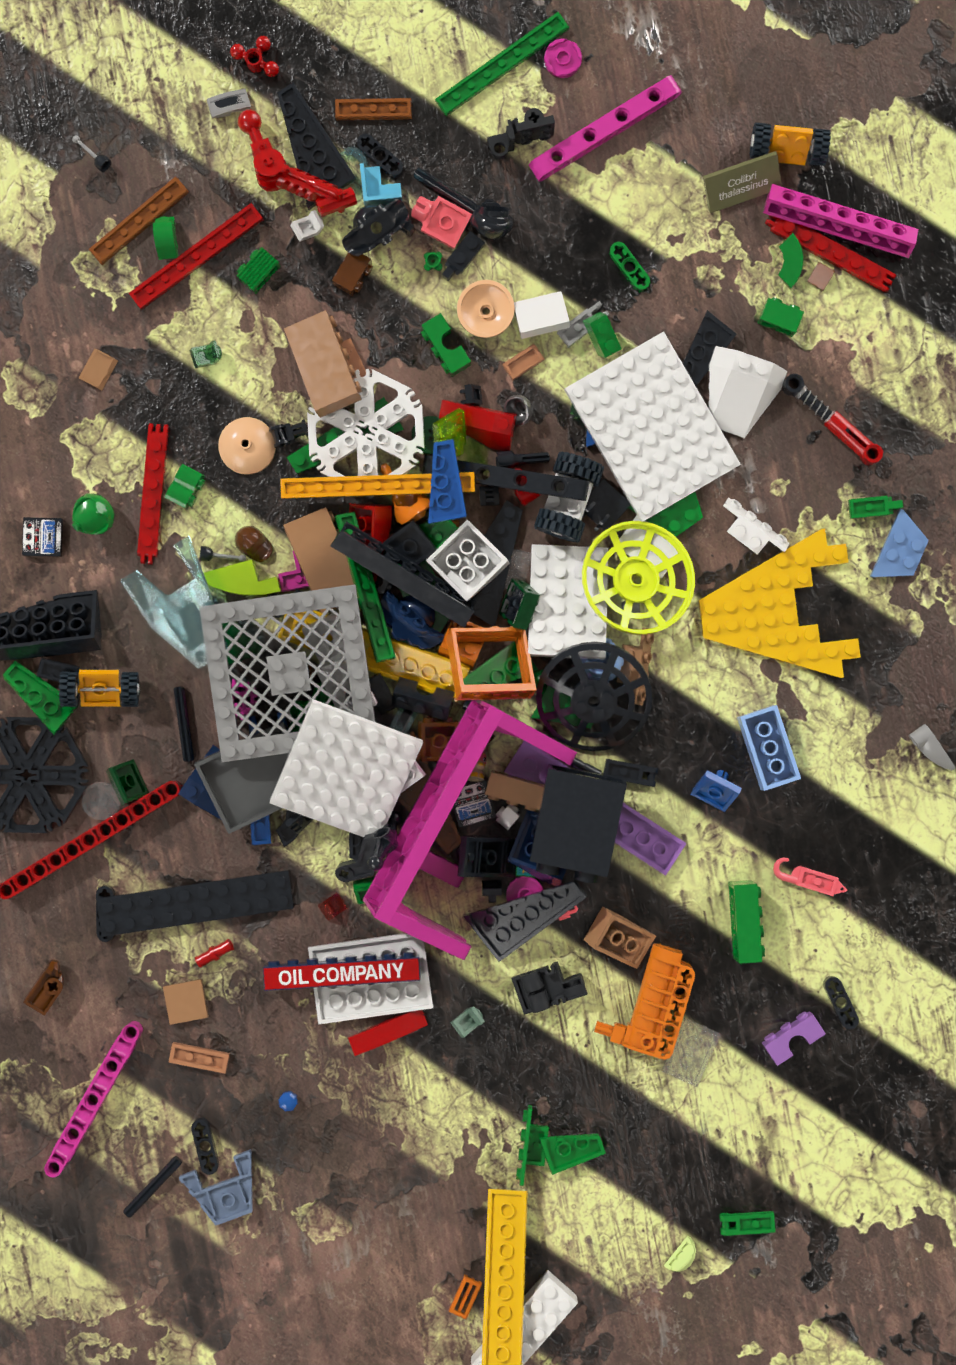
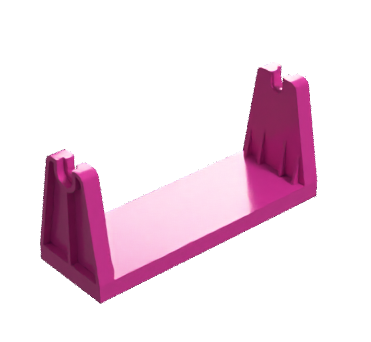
[363,700,577,960]

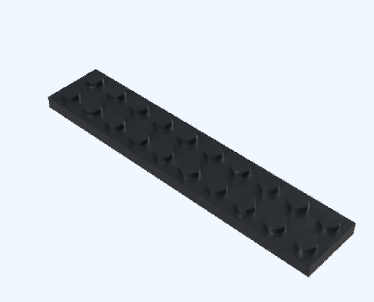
[97,870,294,937]

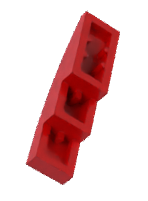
[348,1010,428,1056]

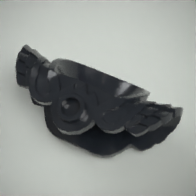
[342,199,409,256]

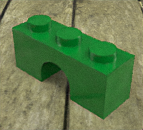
[420,313,471,377]

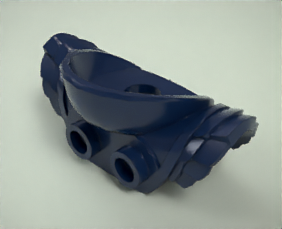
[380,590,445,650]

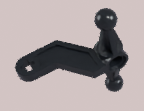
[335,811,402,882]

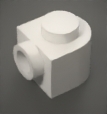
[496,805,520,830]

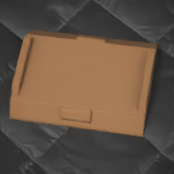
[79,348,118,391]

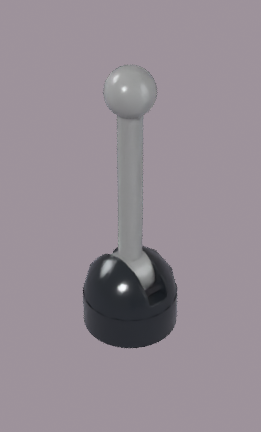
[72,136,111,172]
[199,546,246,562]

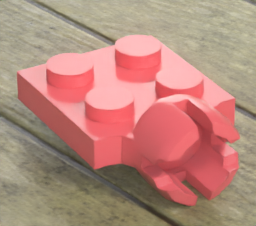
[411,196,472,249]

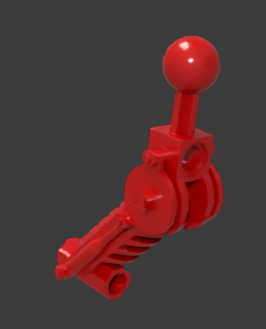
[238,109,357,217]

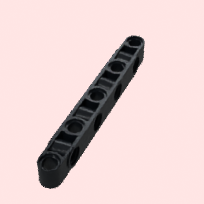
[421,455,589,501]

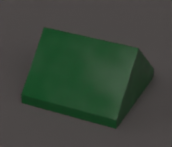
[106,759,149,806]

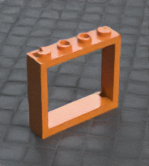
[446,626,536,700]

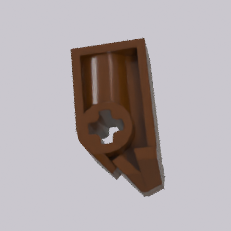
[23,959,64,1016]

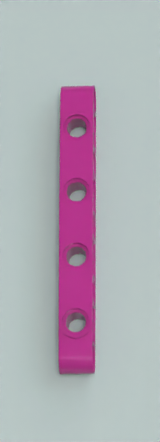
[529,75,682,182]
[44,1021,143,1177]

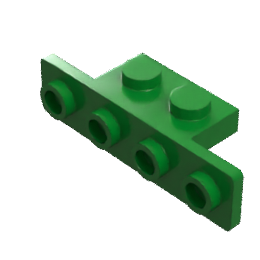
[516,1105,549,1186]

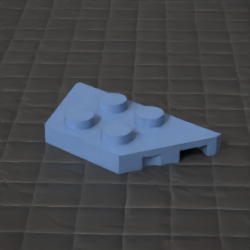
[870,509,929,578]

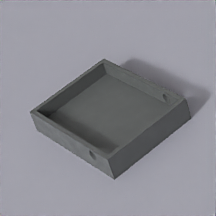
[194,720,289,834]

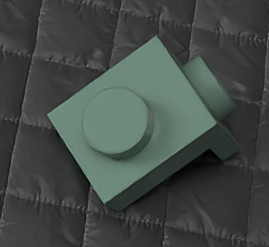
[450,1007,485,1038]

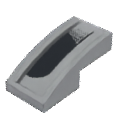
[206,89,251,118]

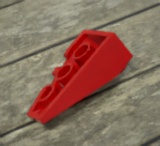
[439,400,517,451]
[349,503,392,583]

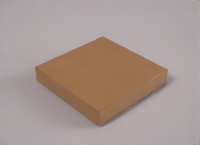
[163,979,209,1025]

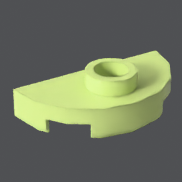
[664,1236,696,1272]

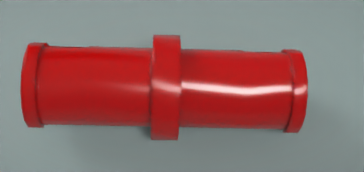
[195,939,234,968]

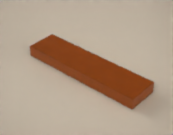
[335,98,412,120]

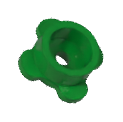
[424,252,443,271]

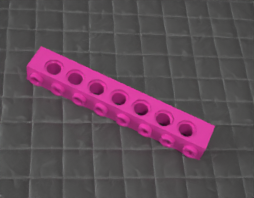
[763,184,918,258]

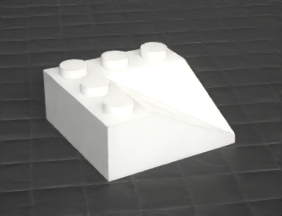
[426,520,510,602]

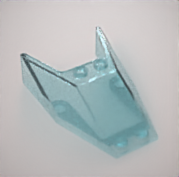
[120,536,228,669]

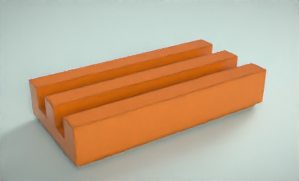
[449,1274,482,1319]

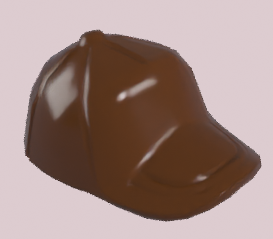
[235,526,273,562]

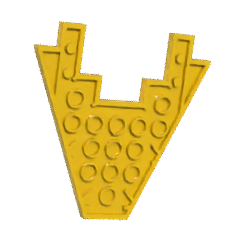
[698,528,860,678]

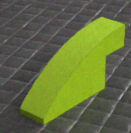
[196,559,282,596]

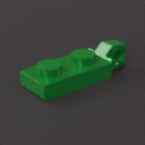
[848,496,903,519]

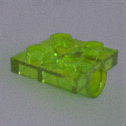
[433,408,466,457]

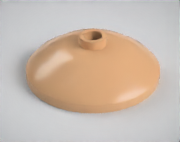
[457,280,515,338]
[218,417,276,475]

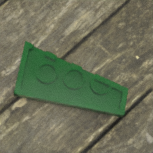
[463,641,538,685]
[3,661,78,735]

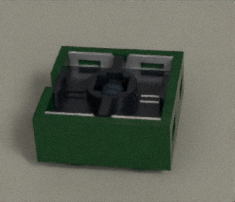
[499,578,540,630]

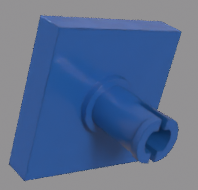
[691,770,742,812]

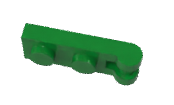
[719,1211,776,1236]

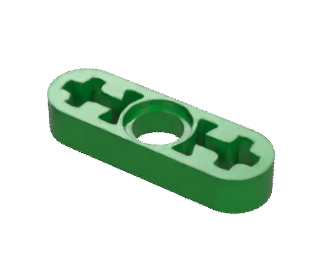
[609,242,650,292]

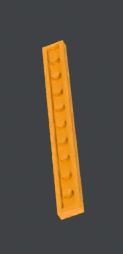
[281,472,475,499]

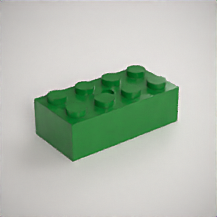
[728,880,765,964]

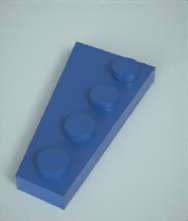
[428,439,467,524]

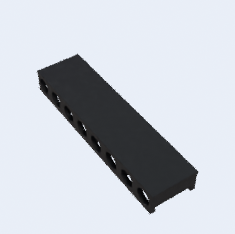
[331,521,477,628]

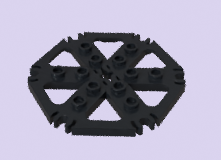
[0,717,89,833]

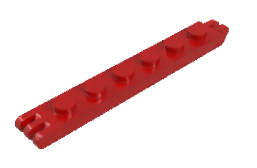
[765,215,896,293]
[137,423,169,565]

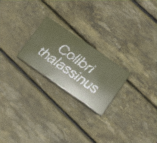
[703,151,782,213]

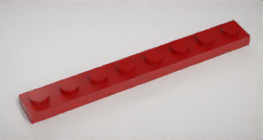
[129,203,263,310]

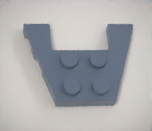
[179,1149,253,1226]

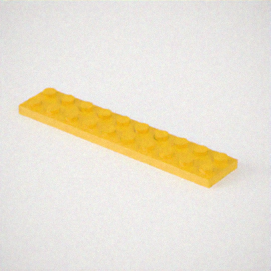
[278,610,471,703]
[482,1189,528,1365]

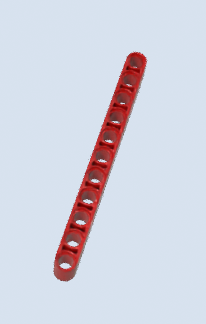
[0,780,183,899]

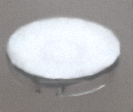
[82,782,121,820]

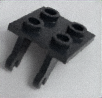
[582,479,631,532]

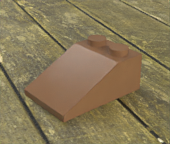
[584,906,656,969]

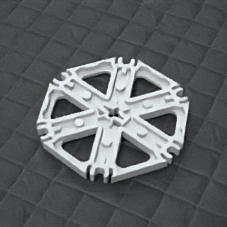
[307,369,425,477]

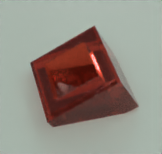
[318,892,347,921]

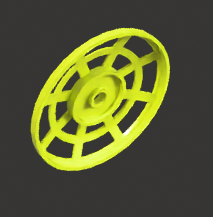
[582,521,695,635]

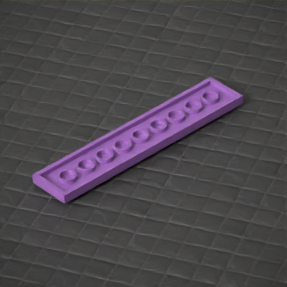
[504,741,686,876]

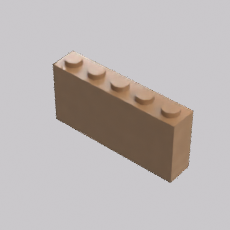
[284,310,363,418]
[283,507,354,614]

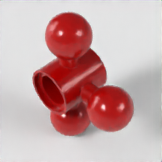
[230,36,279,77]

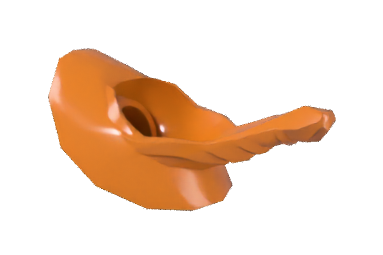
[380,463,430,524]

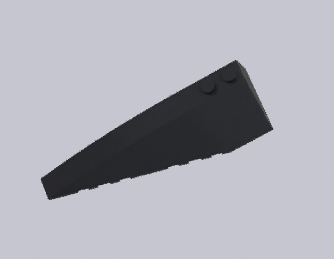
[0,590,102,661]

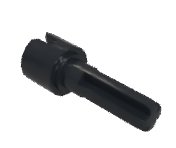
[496,451,550,469]

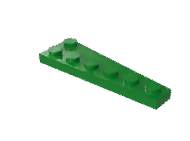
[287,397,404,474]

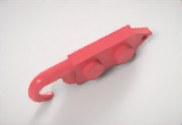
[773,857,848,896]

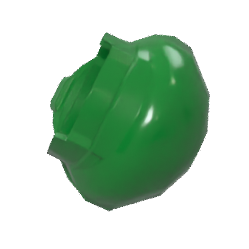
[72,493,114,535]

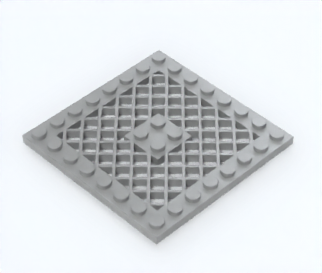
[199,584,375,762]

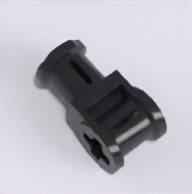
[269,419,308,448]

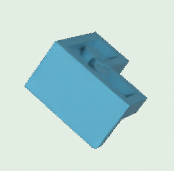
[360,163,402,206]

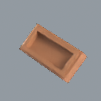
[502,344,545,381]

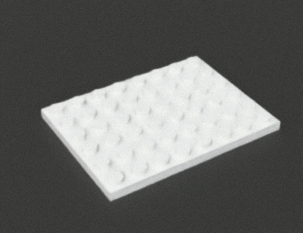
[564,332,741,522]

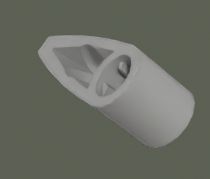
[908,724,956,771]

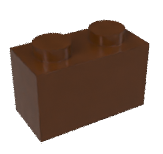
[332,252,373,296]

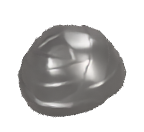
[503,395,533,426]

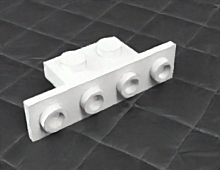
[723,498,789,555]

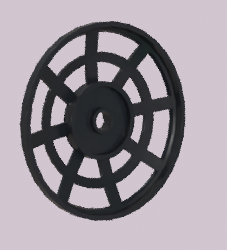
[536,642,652,751]

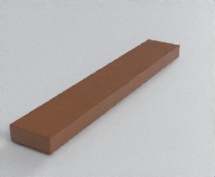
[88,176,189,265]

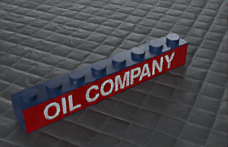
[263,952,421,991]

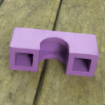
[762,1011,826,1066]

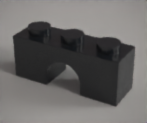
[392,677,455,721]

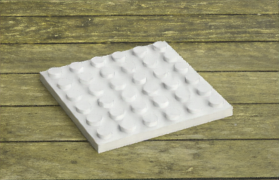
[269,699,423,837]

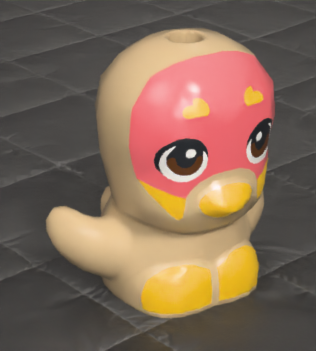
[468,752,487,782]

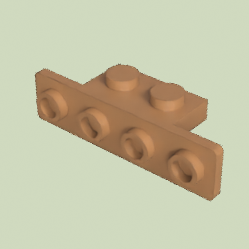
[617,628,654,705]

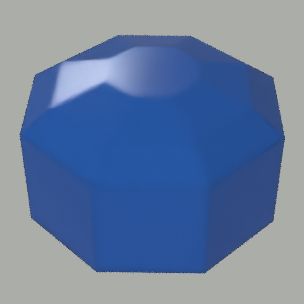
[279,1091,298,1111]

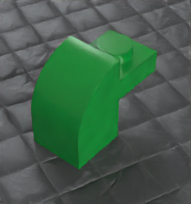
[153,216,178,260]

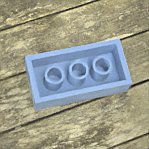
[737,705,801,791]

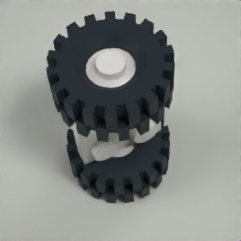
[534,451,604,543]

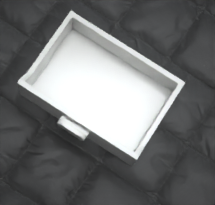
[514,291,570,339]

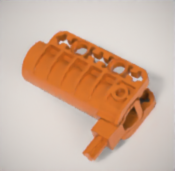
[594,943,695,1060]

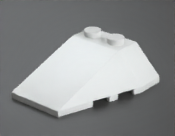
[708,346,787,438]

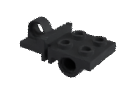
[487,108,555,160]
[511,961,588,1015]

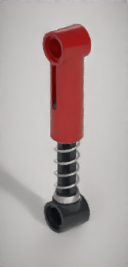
[782,373,883,465]

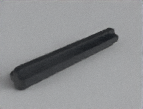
[414,167,479,214]
[173,686,194,762]
[123,1156,182,1218]

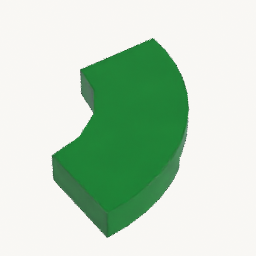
[778,233,803,288]

